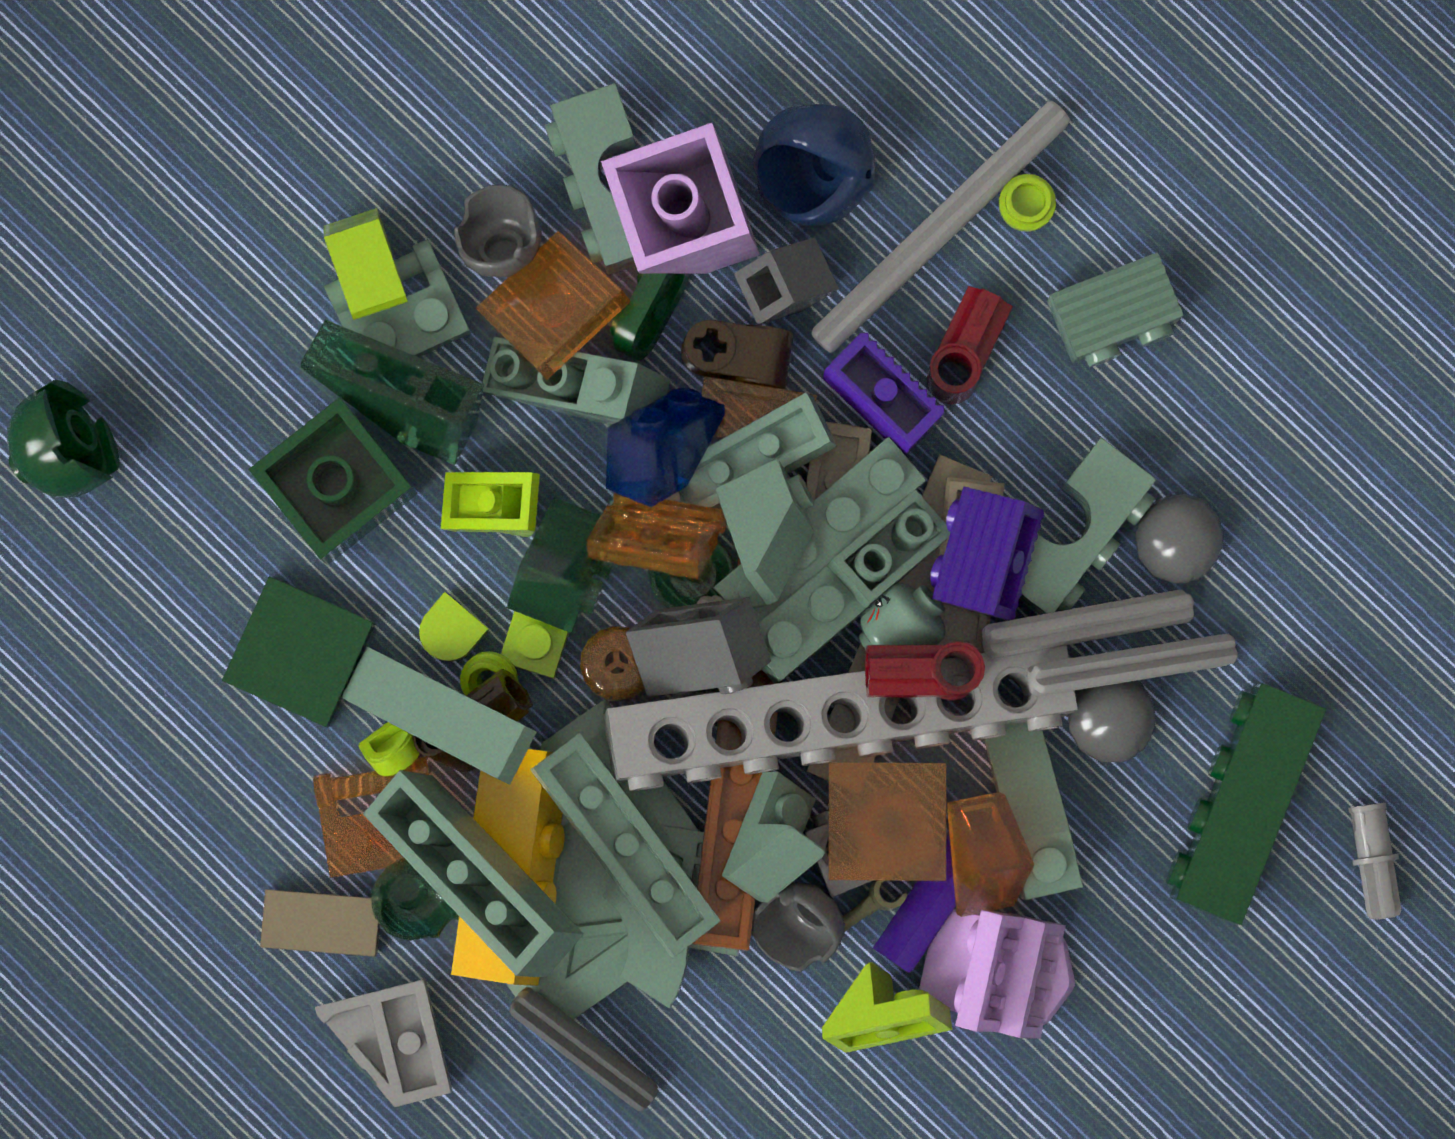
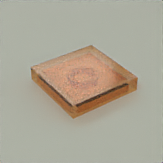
[476,231,631,380]
[828,762,946,881]

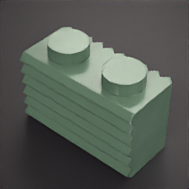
[1047,252,1183,368]

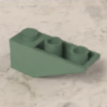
[480,337,671,434]

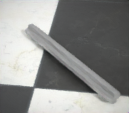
[812,101,1070,353]

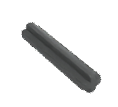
[509,987,658,1112]

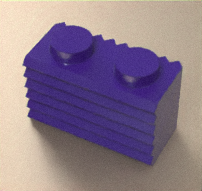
[822,333,944,456]
[930,486,1044,621]

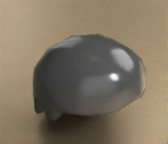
[454,185,542,277]
[1135,493,1224,584]
[1068,680,1155,763]
[751,882,845,972]

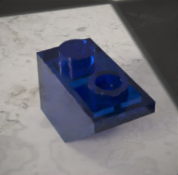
[606,388,725,507]

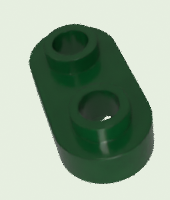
[610,272,690,360]

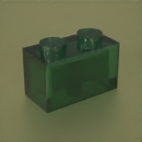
[506,497,620,633]

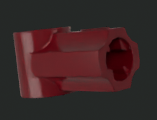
[926,286,1013,405]
[865,641,985,701]

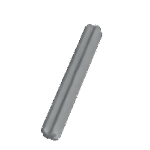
[982,590,1194,658]
[1026,634,1238,697]

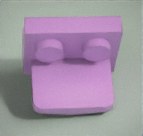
[919,908,1075,1039]

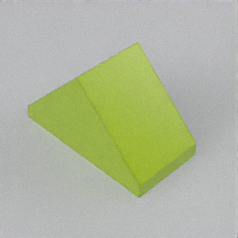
[323,208,408,320]

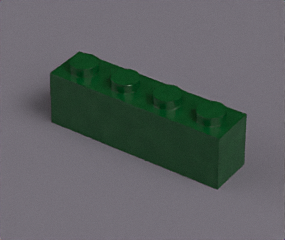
[1166,683,1326,925]

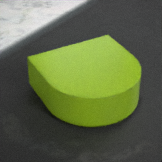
[419,592,490,662]
[358,722,420,776]

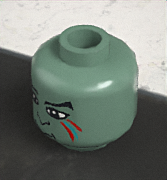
[859,583,946,649]

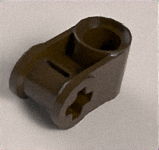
[681,320,794,391]

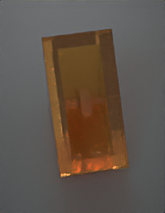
[947,792,1035,917]

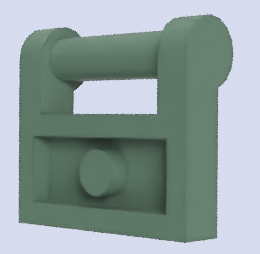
[324,239,471,380]

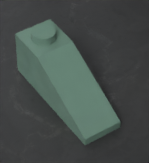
[984,722,1083,900]

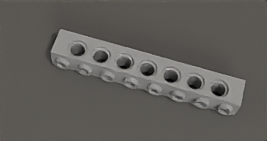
[603,645,1078,792]

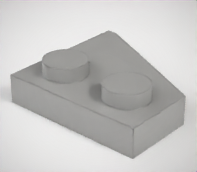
[315,979,453,1107]

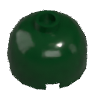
[7,380,120,498]

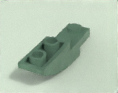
[759,489,951,684]

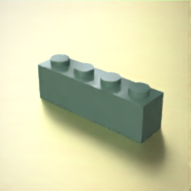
[363,770,584,978]

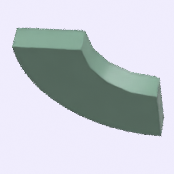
[602,879,689,1008]

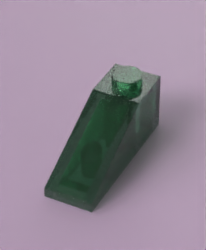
[300,319,484,465]

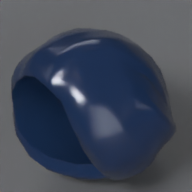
[753,104,875,226]

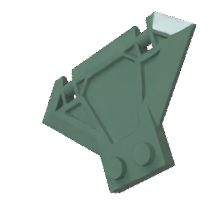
[506,698,739,1020]

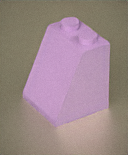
[601,123,760,274]

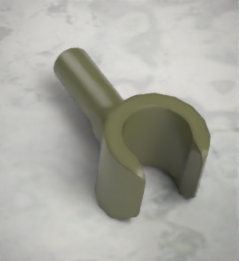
[843,874,907,932]

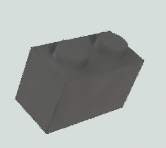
[625,597,771,699]

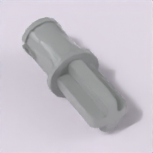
[1348,802,1401,920]

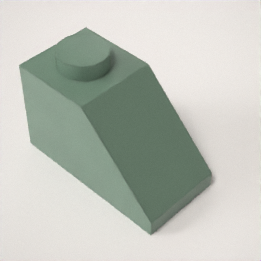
[715,459,814,605]

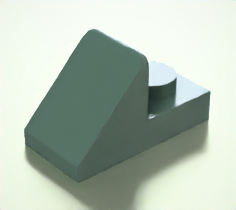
[722,772,825,903]

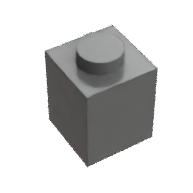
[734,238,839,325]

